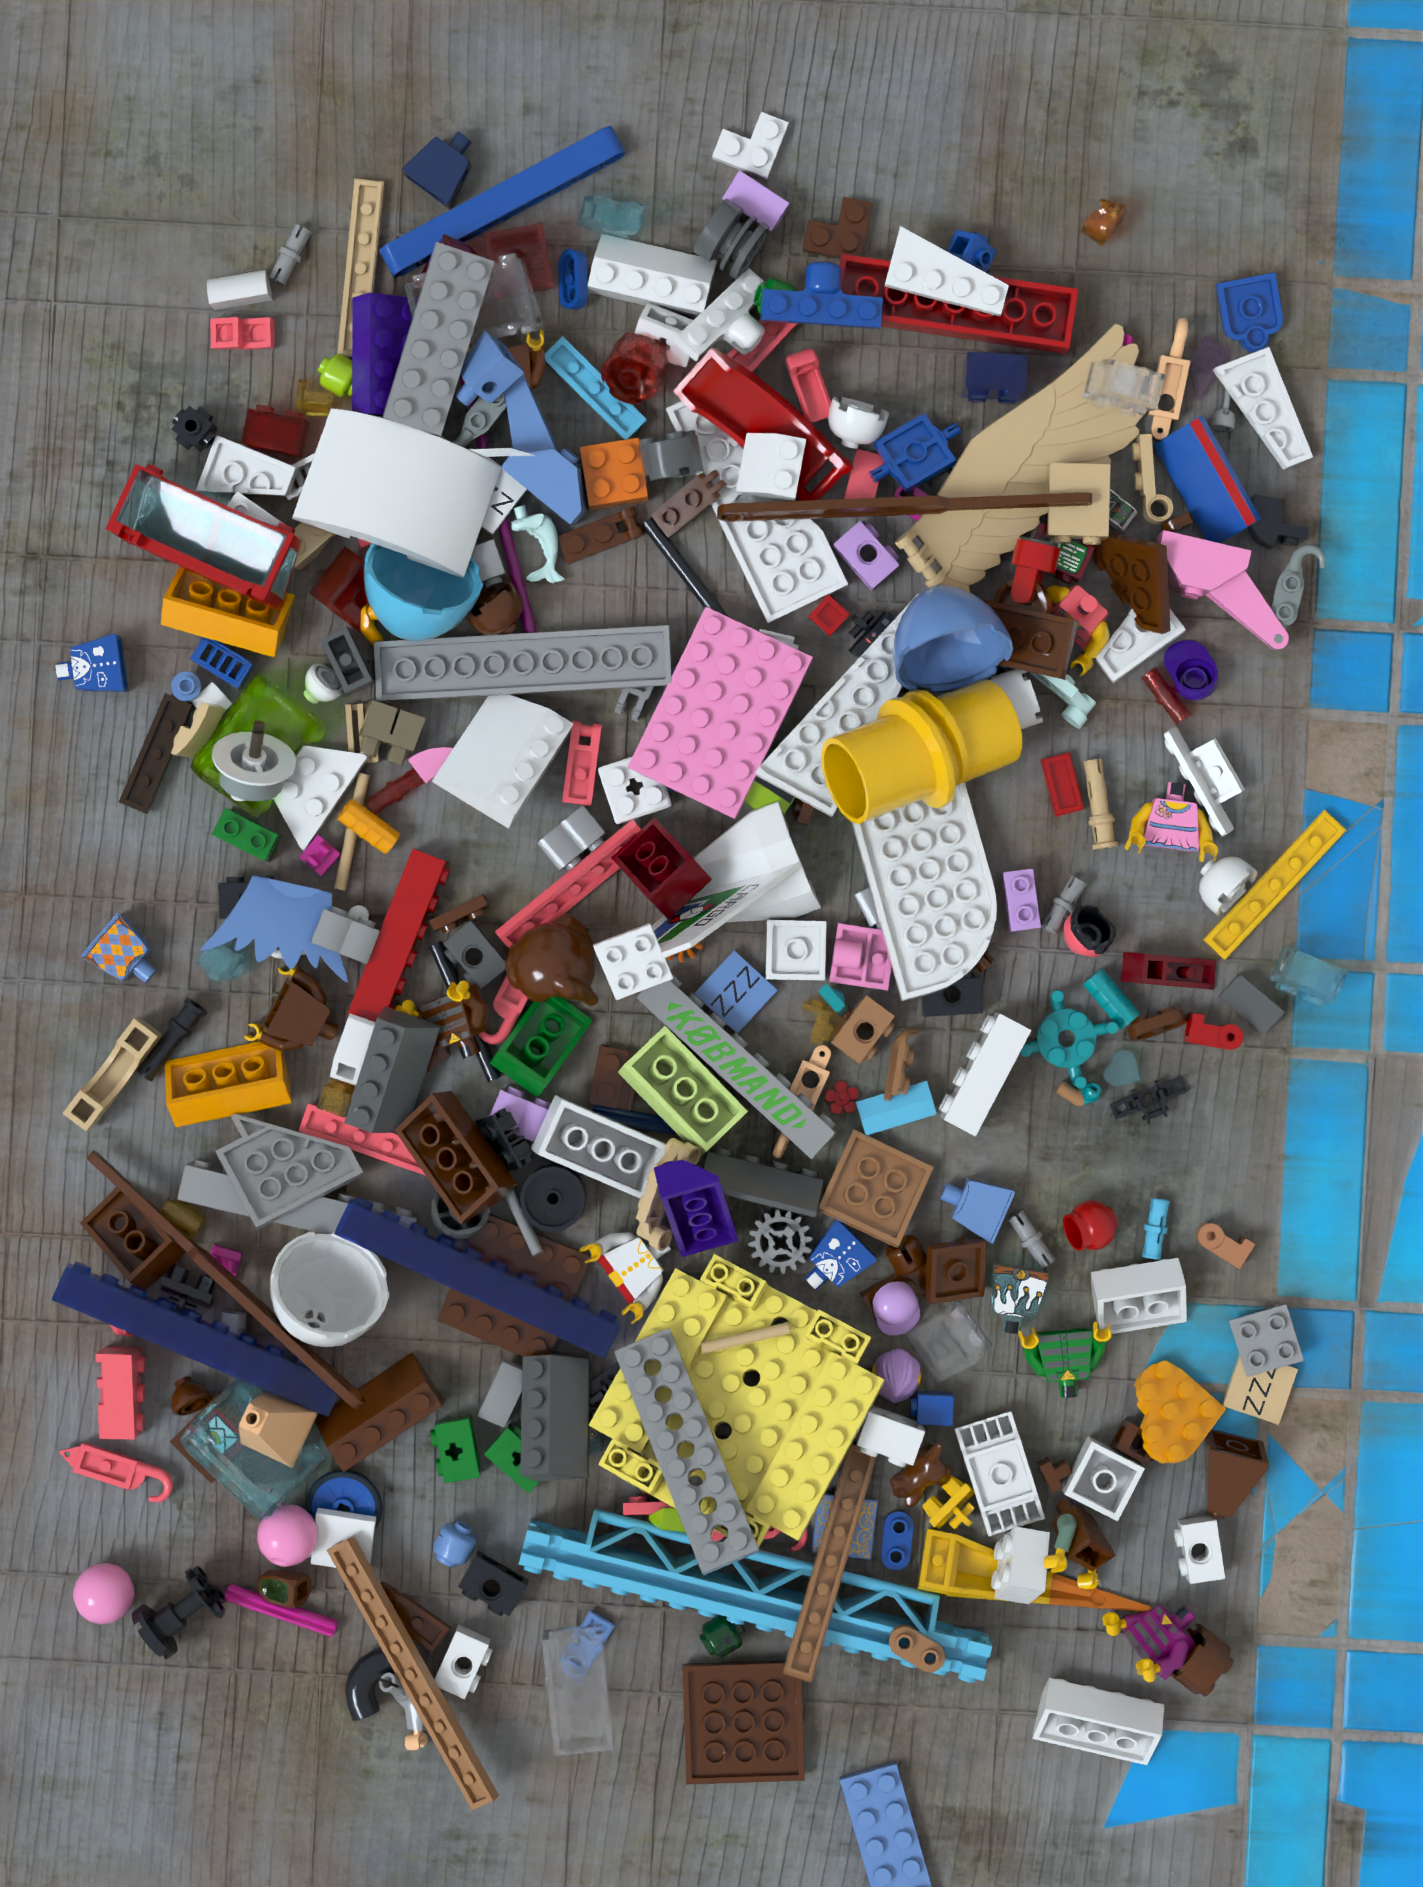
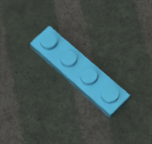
[545,336,647,440]

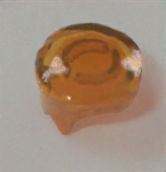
[1081,199,1126,247]

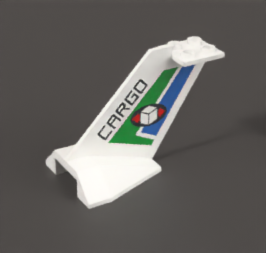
[593,801,821,1000]

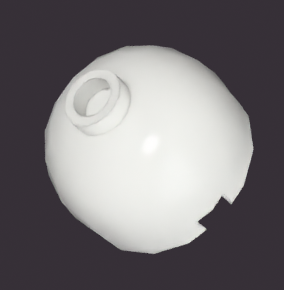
[828,397,889,449]
[1199,856,1258,916]

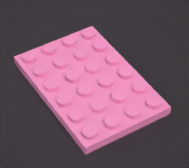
[628,607,813,820]

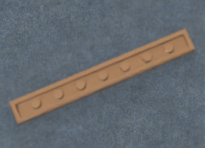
[782,1444,876,1683]

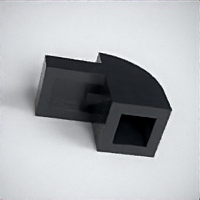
[1247,494,1309,550]

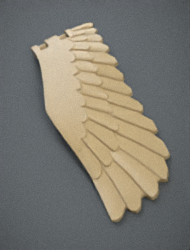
[895,324,1151,592]

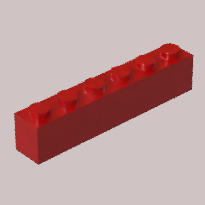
[347,848,450,1022]

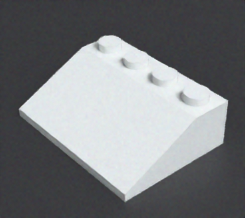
[432,695,573,829]

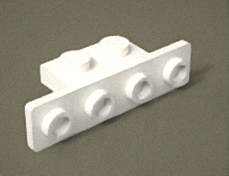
[1164,726,1245,837]

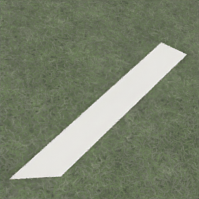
[467,448,535,457]

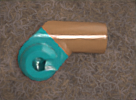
[1055,1081,1102,1107]

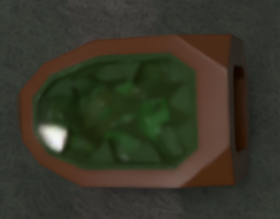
[258,1569,311,1608]

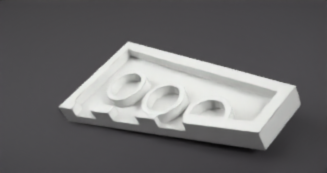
[885,226,1009,317]
[1213,347,1313,470]

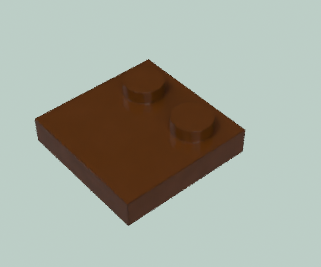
[925,1237,986,1305]

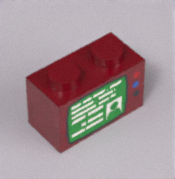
[1033,523,1095,585]

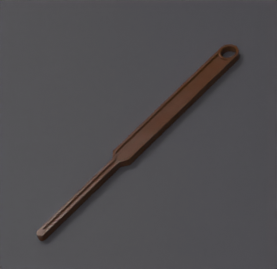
[717,492,1092,522]
[87,1150,365,1409]

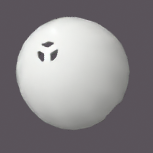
[270,1231,389,1347]

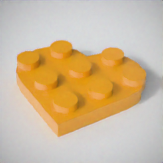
[1134,1361,1226,1464]

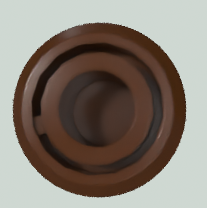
[171,1377,212,1416]

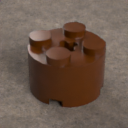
[1170,1624,1234,1697]

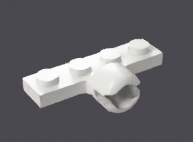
[674,268,765,362]

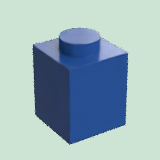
[910,1391,954,1426]

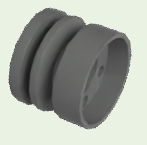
[693,198,770,280]

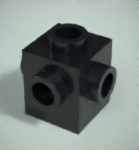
[171,406,218,452]

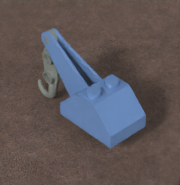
[435,373,588,525]

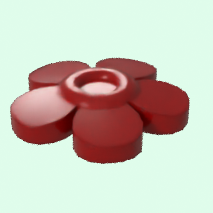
[824,1081,858,1115]

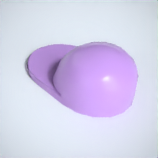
[872,1281,920,1335]

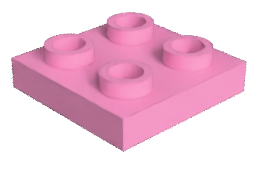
[829,923,892,991]

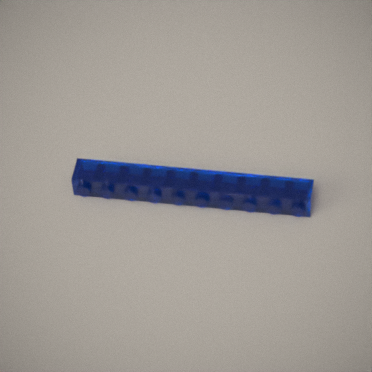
[334,1197,621,1359]
[51,1261,338,1417]

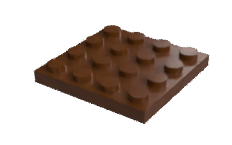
[437,1214,591,1357]
[682,1660,805,1785]

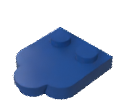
[1215,272,1283,353]

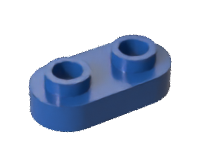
[558,249,588,310]
[881,1510,914,1570]

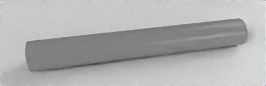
[505,1188,544,1257]

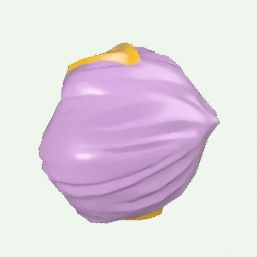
[872,1348,921,1404]

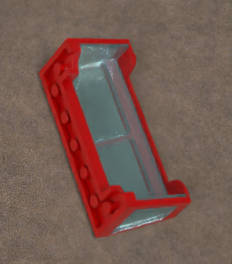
[105,464,302,611]

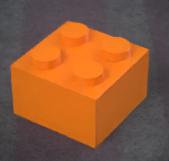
[580,438,649,510]

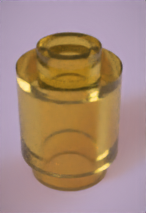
[161,1197,206,1239]

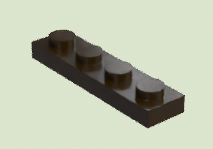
[119,693,194,814]

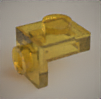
[801,999,833,1046]

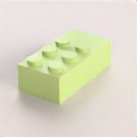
[618,1026,748,1157]

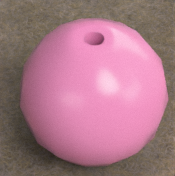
[257,1504,318,1567]
[73,1563,135,1624]

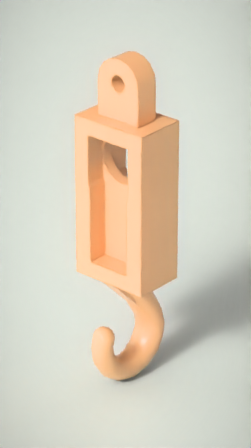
[1147,318,1191,440]
[772,1045,831,1158]

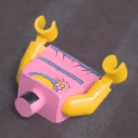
[1124,782,1218,862]

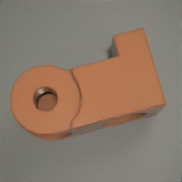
[1195,1222,1255,1270]

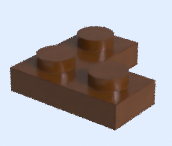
[802,197,872,259]

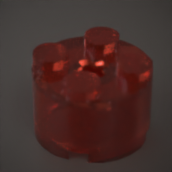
[601,332,668,404]

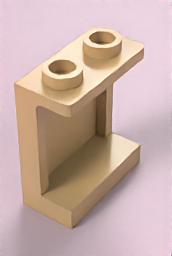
[1046,463,1111,545]

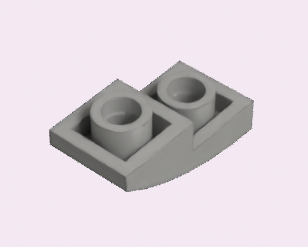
[477,1359,522,1428]

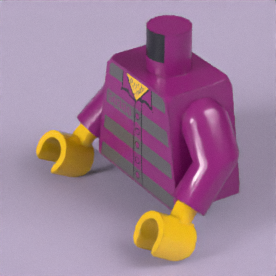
[1102,1604,1196,1682]

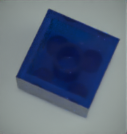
[961,352,1028,405]

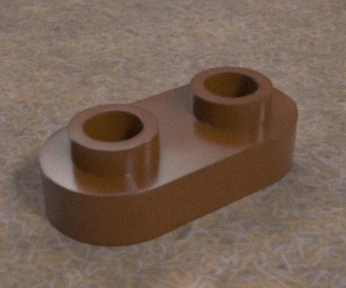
[1127,1006,1187,1042]

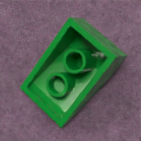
[490,997,593,1098]

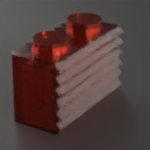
[241,405,309,458]

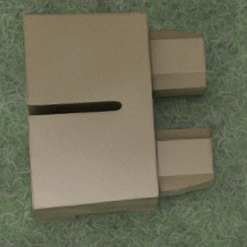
[359,700,426,766]

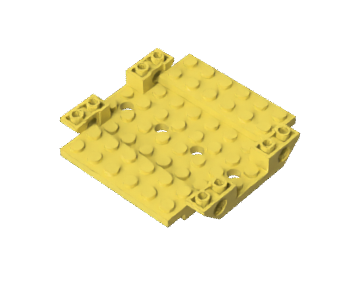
[589,1254,885,1547]

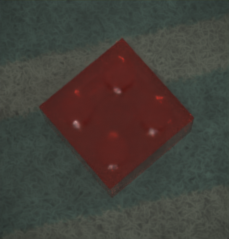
[483,223,555,299]

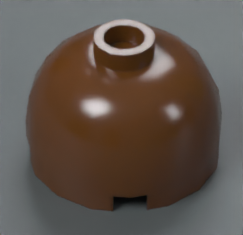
[465,580,523,636]

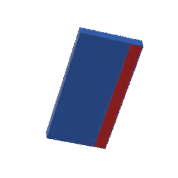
[1153,415,1261,543]

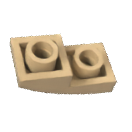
[171,702,225,758]

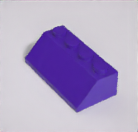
[653,1159,739,1257]

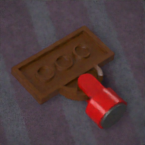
[981,537,1079,680]

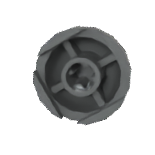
[430,1192,490,1241]

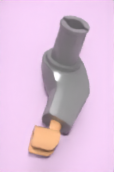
[379,1673,428,1750]

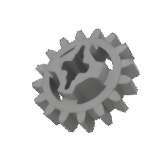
[748,1208,812,1274]

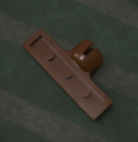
[860,1235,965,1321]

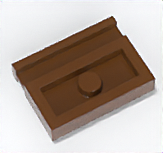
[588,1045,637,1111]

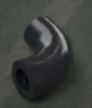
[345,1647,395,1721]

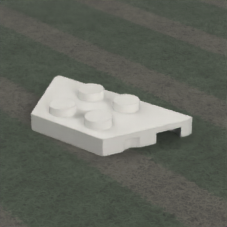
[274,746,369,850]

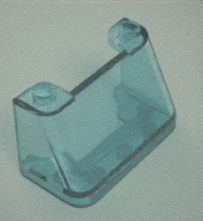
[180,1376,325,1520]

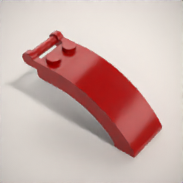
[673,348,854,501]

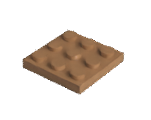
[817,1129,934,1248]

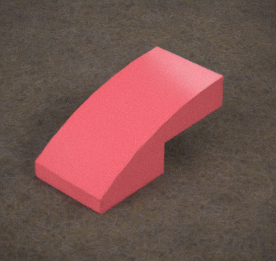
[210,317,275,350]
[844,449,883,499]

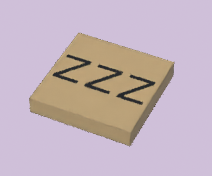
[1222,1354,1298,1425]

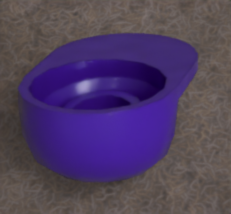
[1164,640,1218,701]

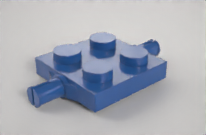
[869,413,961,493]

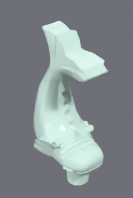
[511,505,565,584]

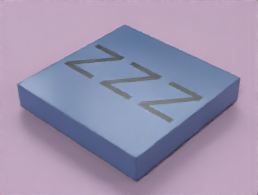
[694,950,777,1034]

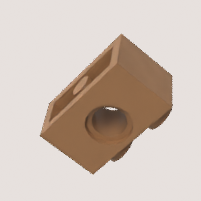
[830,994,896,1064]

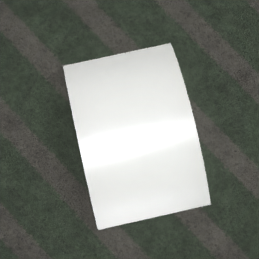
[292,408,501,578]

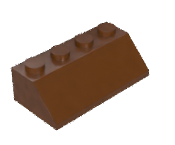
[394,1091,517,1224]
[315,1352,445,1472]

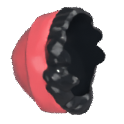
[1064,905,1116,957]

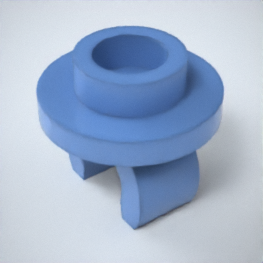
[171,672,201,702]

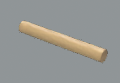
[701,1322,791,1354]

